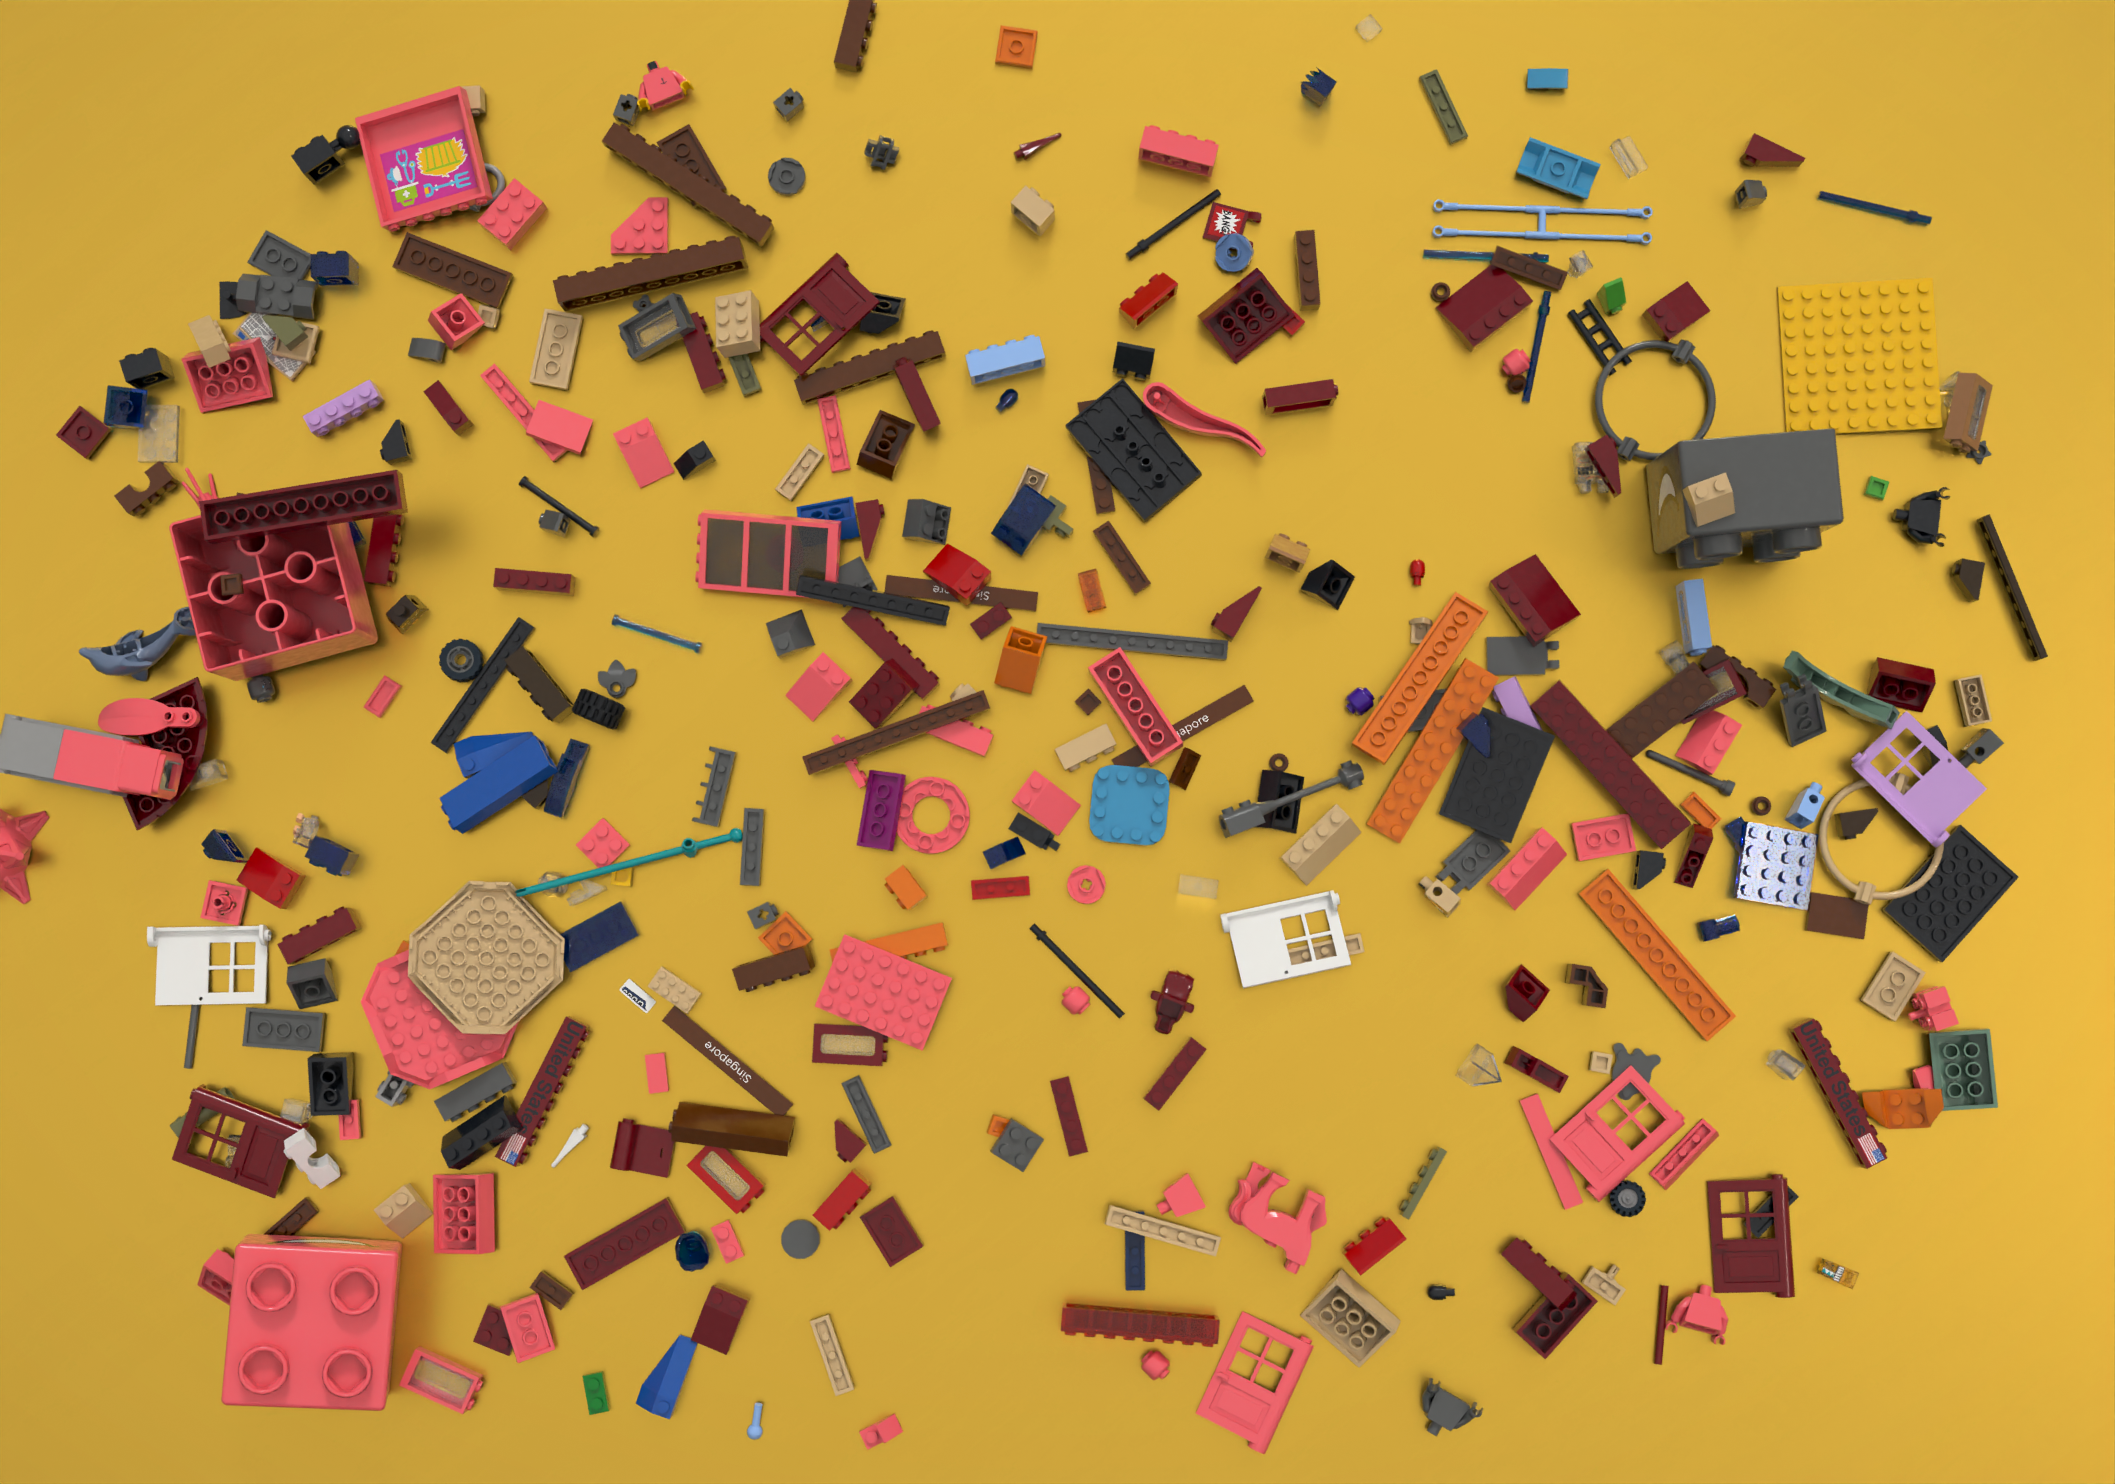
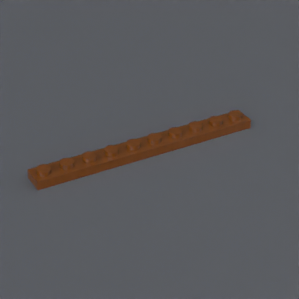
[802,690,990,775]

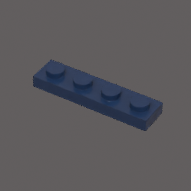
[1125,1211,1145,1291]

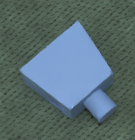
[1784,782,1825,829]

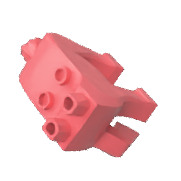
[1228,1162,1327,1274]

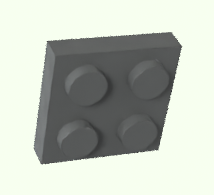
[990,1118,1044,1172]

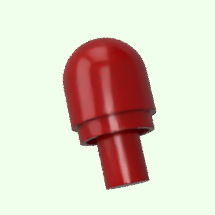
[1410,559,1425,586]

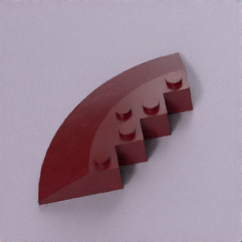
[123,677,208,831]

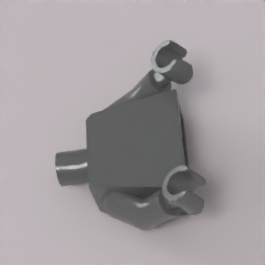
[1422,1378,1484,1436]

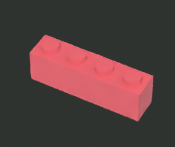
[919,704,994,757]

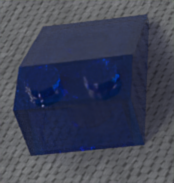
[991,483,1056,556]

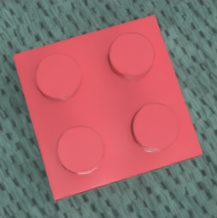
[576,818,630,868]

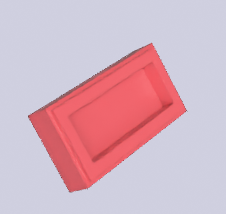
[364,675,402,718]
[645,1053,669,1094]

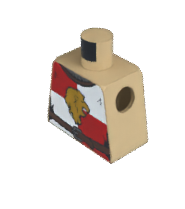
[1418,876,1461,918]

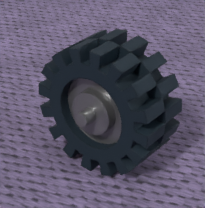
[1610,1180,1646,1217]

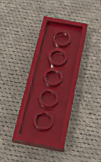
[564,1198,686,1290]

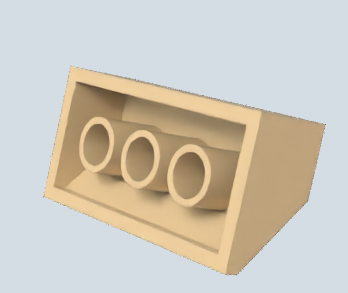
[1280,804,1361,886]

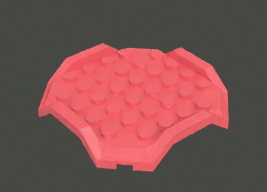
[361,950,518,1089]

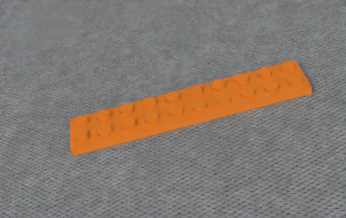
[1352,592,1488,765]
[1366,658,1499,843]
[1578,869,1736,1041]

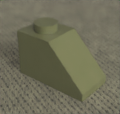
[262,315,308,351]

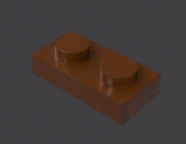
[1169,747,1201,790]
[529,1271,574,1310]

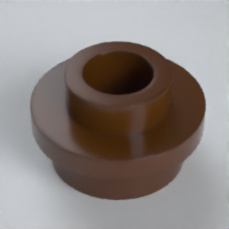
[1431,282,1450,302]
[1269,753,1289,772]
[1751,796,1771,816]

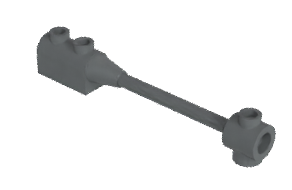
[1219,760,1364,838]

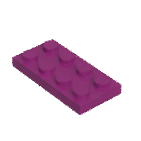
[857,770,906,851]

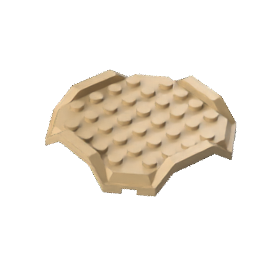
[408,881,565,1034]

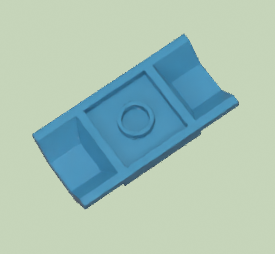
[1516,137,1601,199]

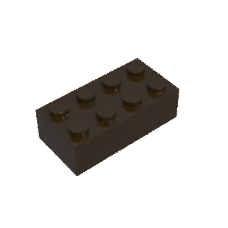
[504,646,574,723]

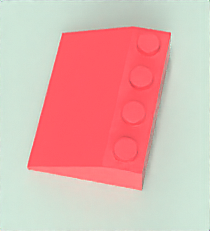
[182,337,273,413]
[433,1173,495,1254]

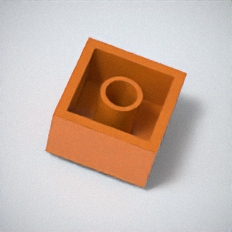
[884,865,928,911]

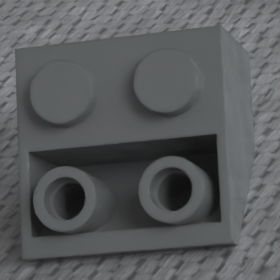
[902,499,951,545]

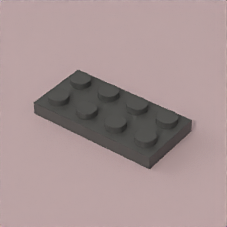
[242,1007,325,1052]

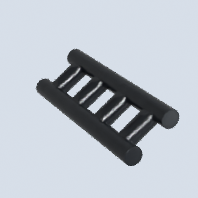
[1568,299,1632,376]

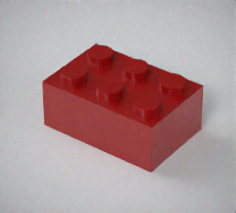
[812,1168,872,1231]

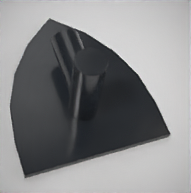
[219,281,249,319]

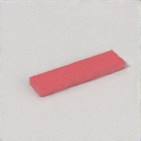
[817,395,851,473]

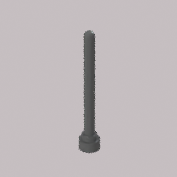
[1646,750,1735,796]

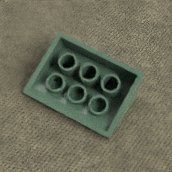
[1929,1028,1998,1111]

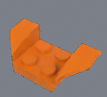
[1862,1088,1944,1129]

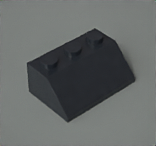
[1255,770,1304,834]

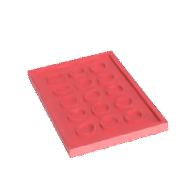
[815,934,952,1051]

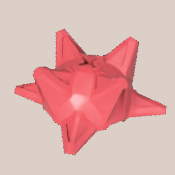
[0,809,49,905]

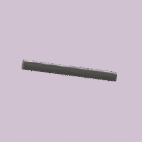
[184,1005,200,1069]

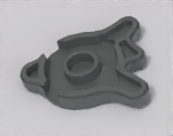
[1611,1043,1661,1100]

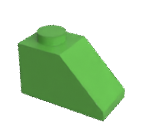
[1597,277,1626,314]

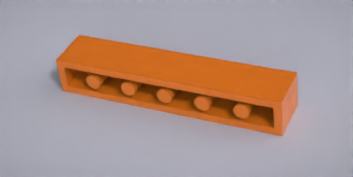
[830,922,948,963]

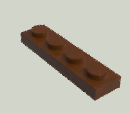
[1490,245,1568,290]
[1093,521,1151,595]

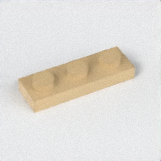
[775,443,825,501]

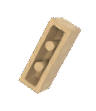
[1055,724,1116,772]

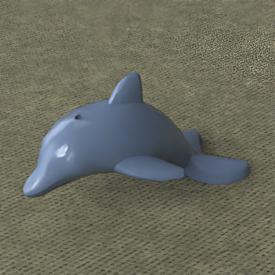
[79,607,196,681]

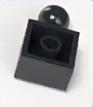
[291,125,360,185]

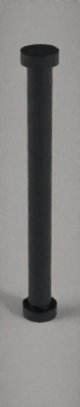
[519,476,599,537]

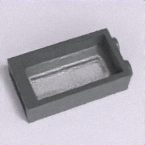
[618,293,696,361]

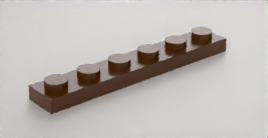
[1078,400,1115,515]

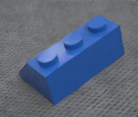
[796,496,859,547]

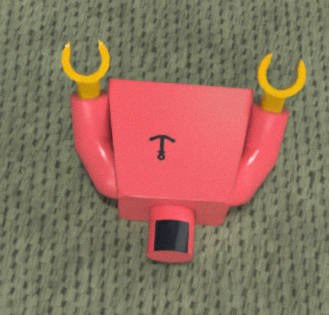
[637,61,694,112]

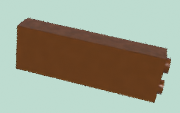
[668,1102,795,1157]

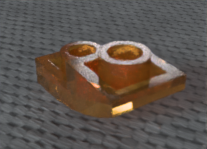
[1078,568,1106,613]

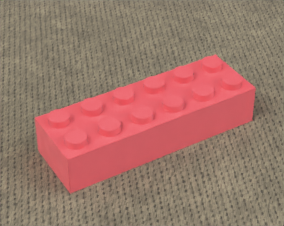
[1088,647,1183,766]

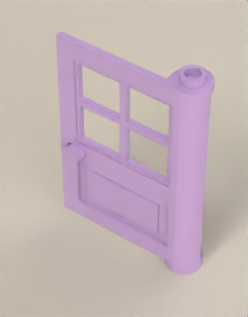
[1851,711,1987,848]

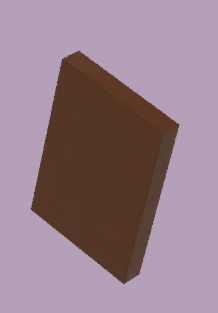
[1805,892,1869,939]

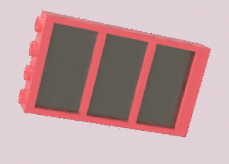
[695,509,842,598]

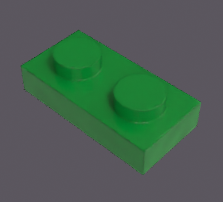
[582,1371,610,1415]

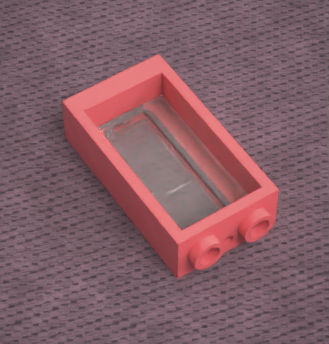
[399,1346,483,1414]

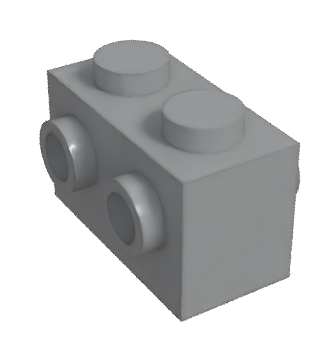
[375,1071,414,1107]

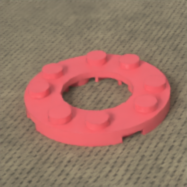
[896,777,970,854]

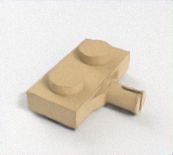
[1582,1264,1626,1305]

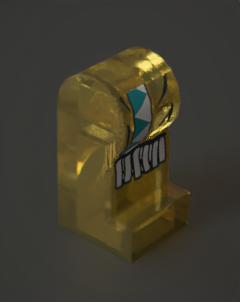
[1816,1258,1859,1289]

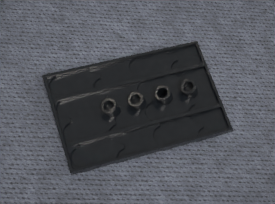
[1065,378,1202,523]

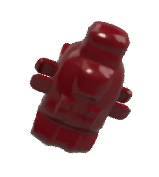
[1151,970,1194,1034]

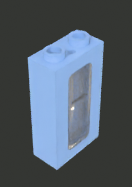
[1675,579,1712,656]

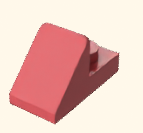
[859,1413,903,1450]

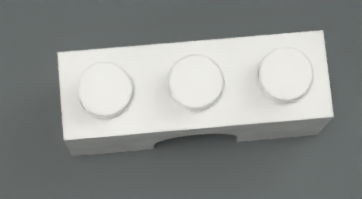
[284,1128,340,1189]

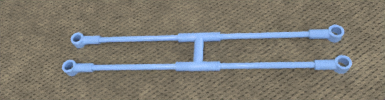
[1432,199,1653,245]

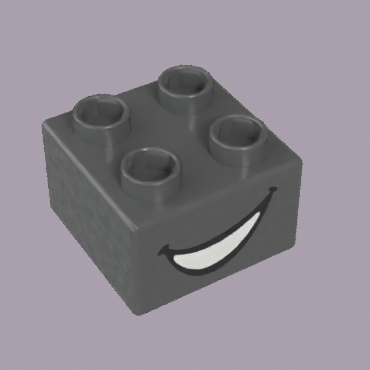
[1646,428,1844,569]

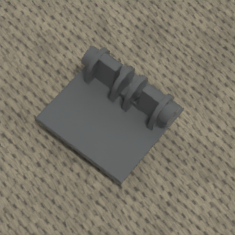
[838,557,878,607]

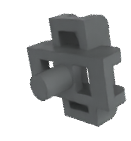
[864,135,899,170]

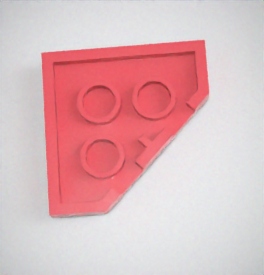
[611,197,669,255]

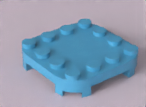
[1089,765,1170,846]

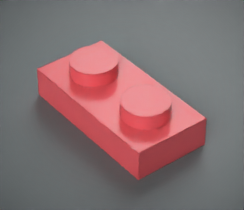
[338,1099,361,1140]
[711,1220,745,1264]

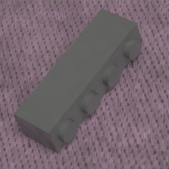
[434,1062,517,1123]

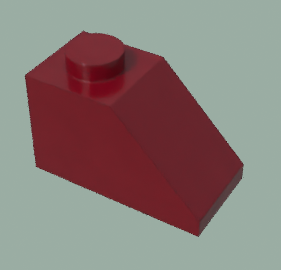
[834,1118,867,1163]

